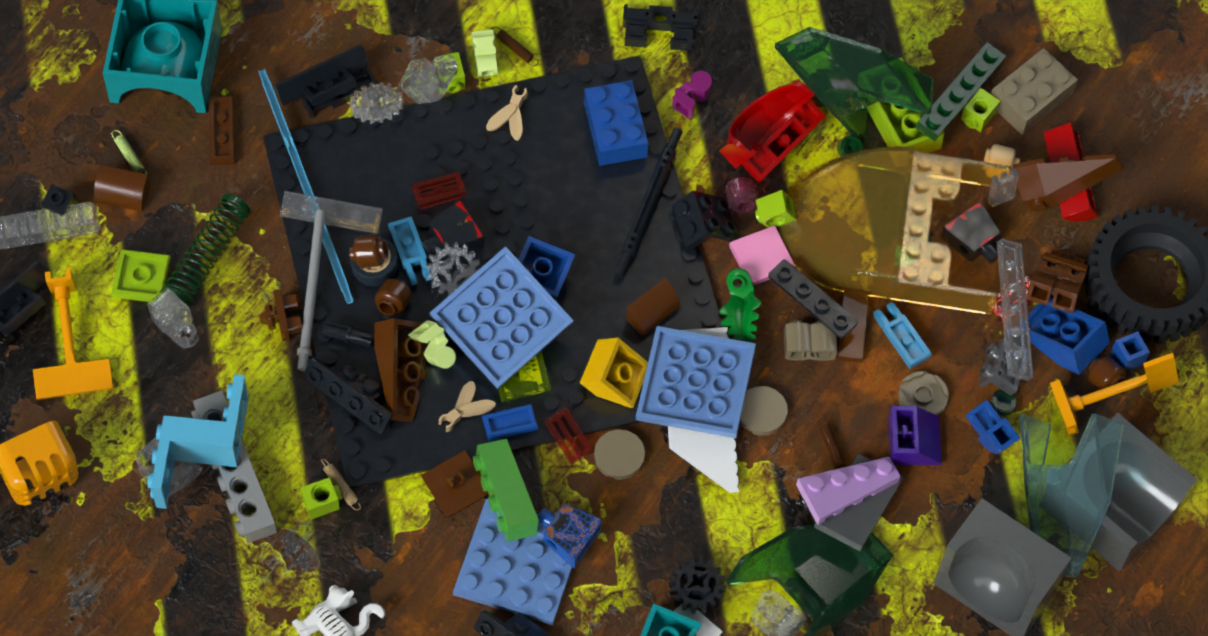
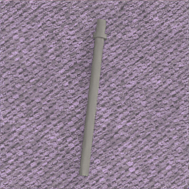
[297,210,326,371]

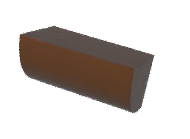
[94,165,150,212]
[626,278,681,337]

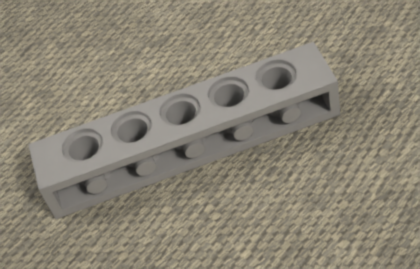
[191,391,277,544]

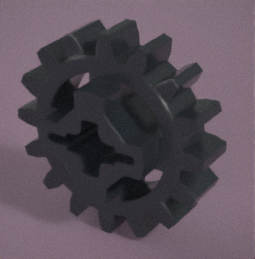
[669,557,726,614]

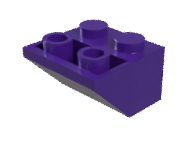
[888,406,942,465]

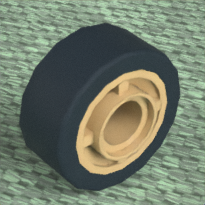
[350,237,399,286]

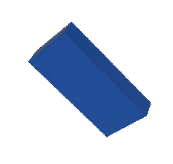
[482,404,538,442]

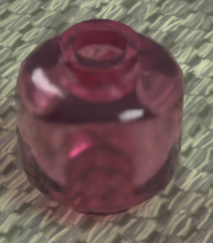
[724,177,759,213]

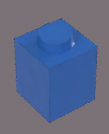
[1110,331,1150,372]

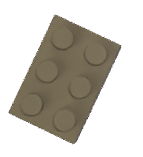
[991,48,1078,135]

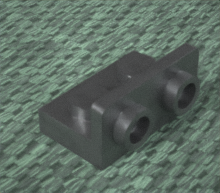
[978,338,1027,396]

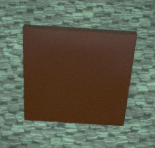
[421,450,489,519]

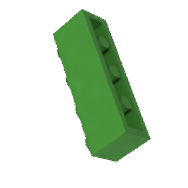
[473,439,539,542]

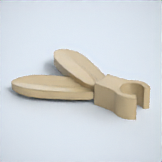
[486,85,528,141]
[439,381,496,432]

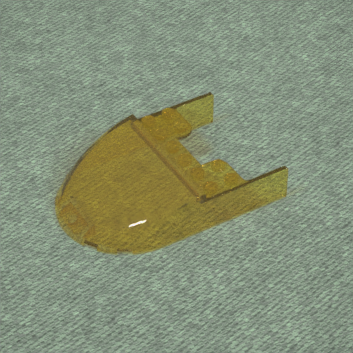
[779,147,1012,314]

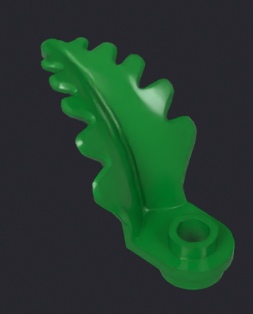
[719,268,761,343]

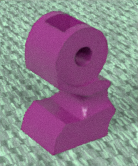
[672,71,712,120]

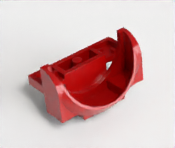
[719,80,826,182]

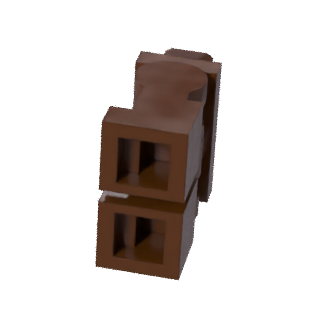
[1026,250,1089,314]

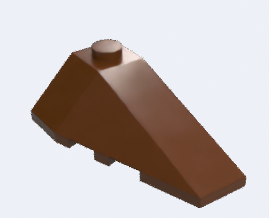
[374,318,430,423]

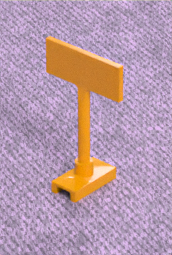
[33,269,113,400]
[1050,353,1179,436]

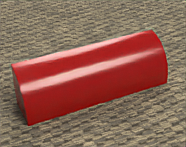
[1043,123,1098,222]

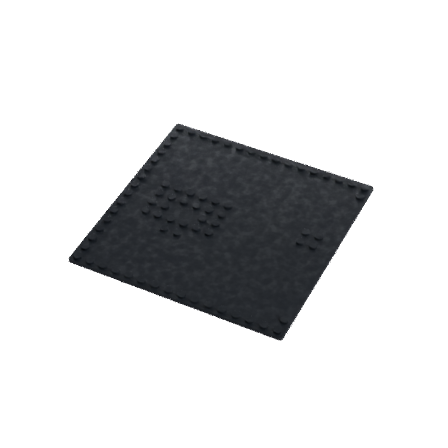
[264,56,724,488]

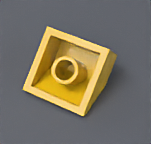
[580,338,648,408]

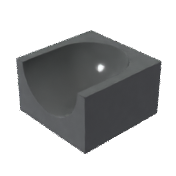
[1041,413,1197,572]
[933,498,1071,636]

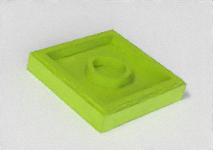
[111,249,171,304]

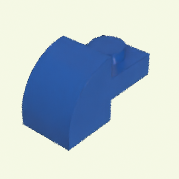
[965,400,1020,454]

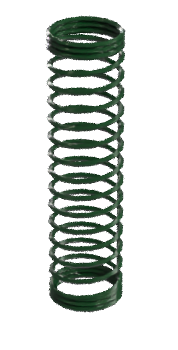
[160,193,251,310]

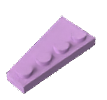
[796,457,900,525]

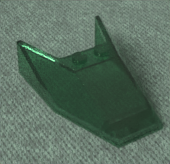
[775,27,934,143]
[725,524,893,636]

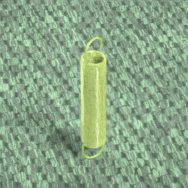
[111,130,147,174]

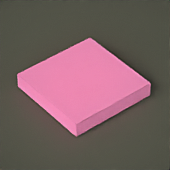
[729,225,795,285]

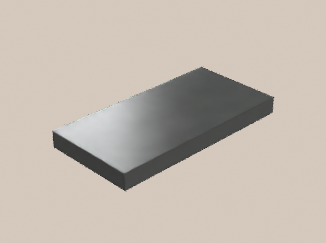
[814,454,904,551]

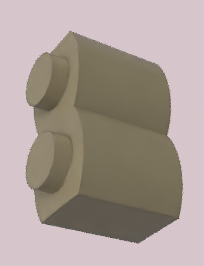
[784,320,837,361]

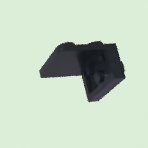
[672,190,738,249]

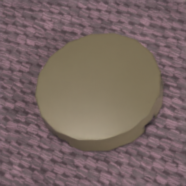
[898,371,949,416]
[740,386,788,436]
[594,429,645,480]

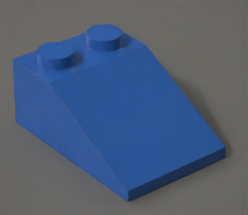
[1015,298,1110,375]

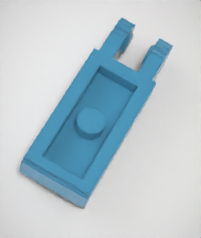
[388,217,432,286]
[873,302,932,369]

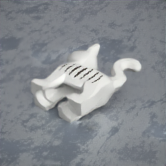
[292,585,385,636]

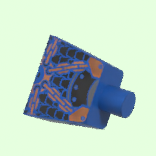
[538,505,602,569]

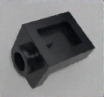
[41,184,79,216]

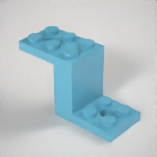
[148,374,249,509]

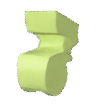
[471,30,498,77]
[408,320,456,369]

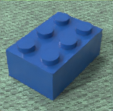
[584,80,648,166]

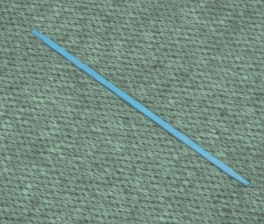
[258,68,353,304]

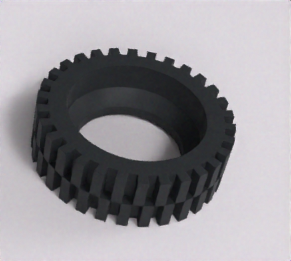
[1084,206,1208,344]

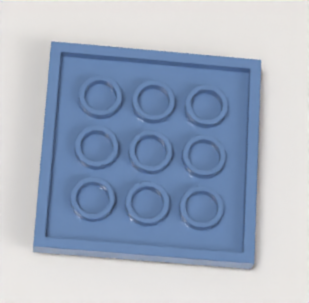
[430,246,574,389]
[636,326,756,438]
[453,499,573,625]

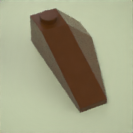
[1012,154,1124,212]

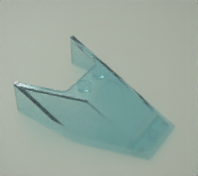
[1020,414,1124,577]

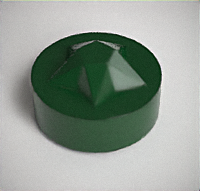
[837,135,863,161]

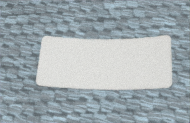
[674,603,722,636]

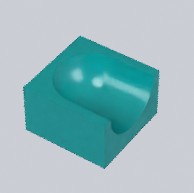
[103,0,222,113]

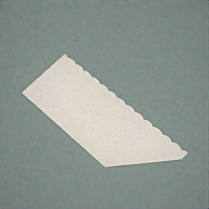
[668,327,739,493]

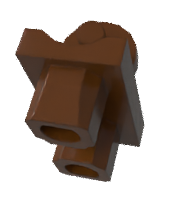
[259,289,302,342]

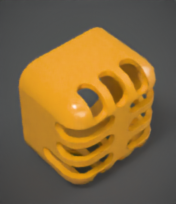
[0,421,79,506]

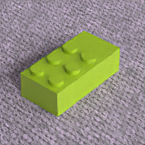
[856,57,944,165]

